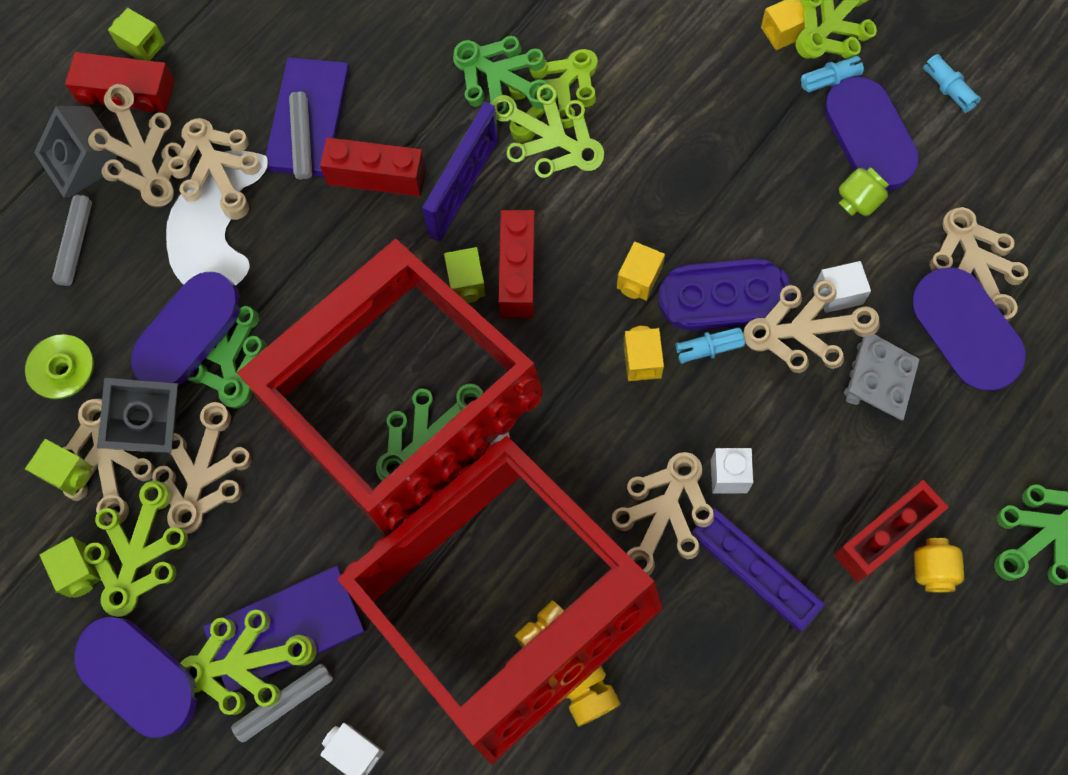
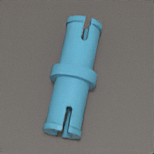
[923,54,981,113]

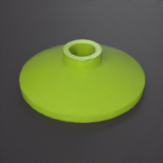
[25,334,94,399]

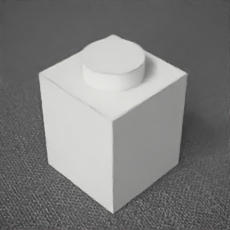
[813,261,871,313]
[711,448,753,493]
[320,723,384,775]

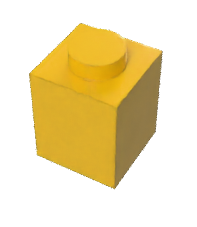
[761,0,805,50]
[617,241,665,301]
[623,326,664,381]

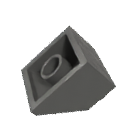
[34,106,118,198]
[97,378,179,453]

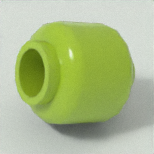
[839,167,889,216]

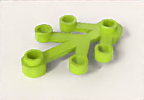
[796,0,877,59]
[508,49,598,143]
[492,84,604,178]
[83,481,188,617]
[180,610,317,715]

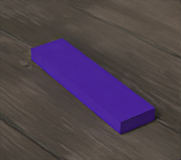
[691,507,825,632]

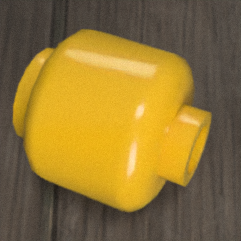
[914,538,964,593]

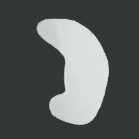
[166,150,268,285]

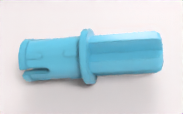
[801,56,864,92]
[675,328,745,364]

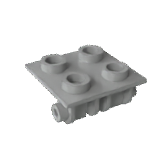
[844,334,919,421]

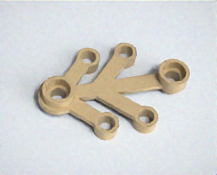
[88,84,182,207]
[168,118,261,220]
[930,207,1028,322]
[743,280,880,373]
[63,399,155,525]
[152,402,252,534]
[612,452,714,575]

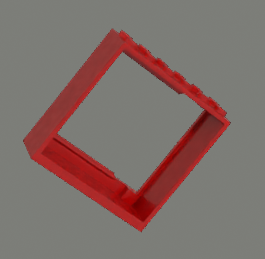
[237,239,544,536]
[337,435,663,765]

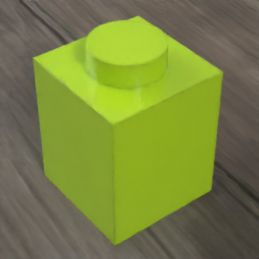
[108,8,166,61]
[444,247,486,303]
[25,439,93,497]
[39,537,101,598]

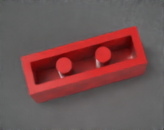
[65,52,175,112]
[320,137,426,196]
[499,210,535,318]
[834,480,949,583]

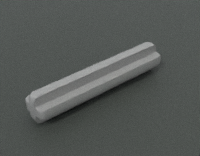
[289,91,312,180]
[52,195,92,286]
[231,664,333,742]

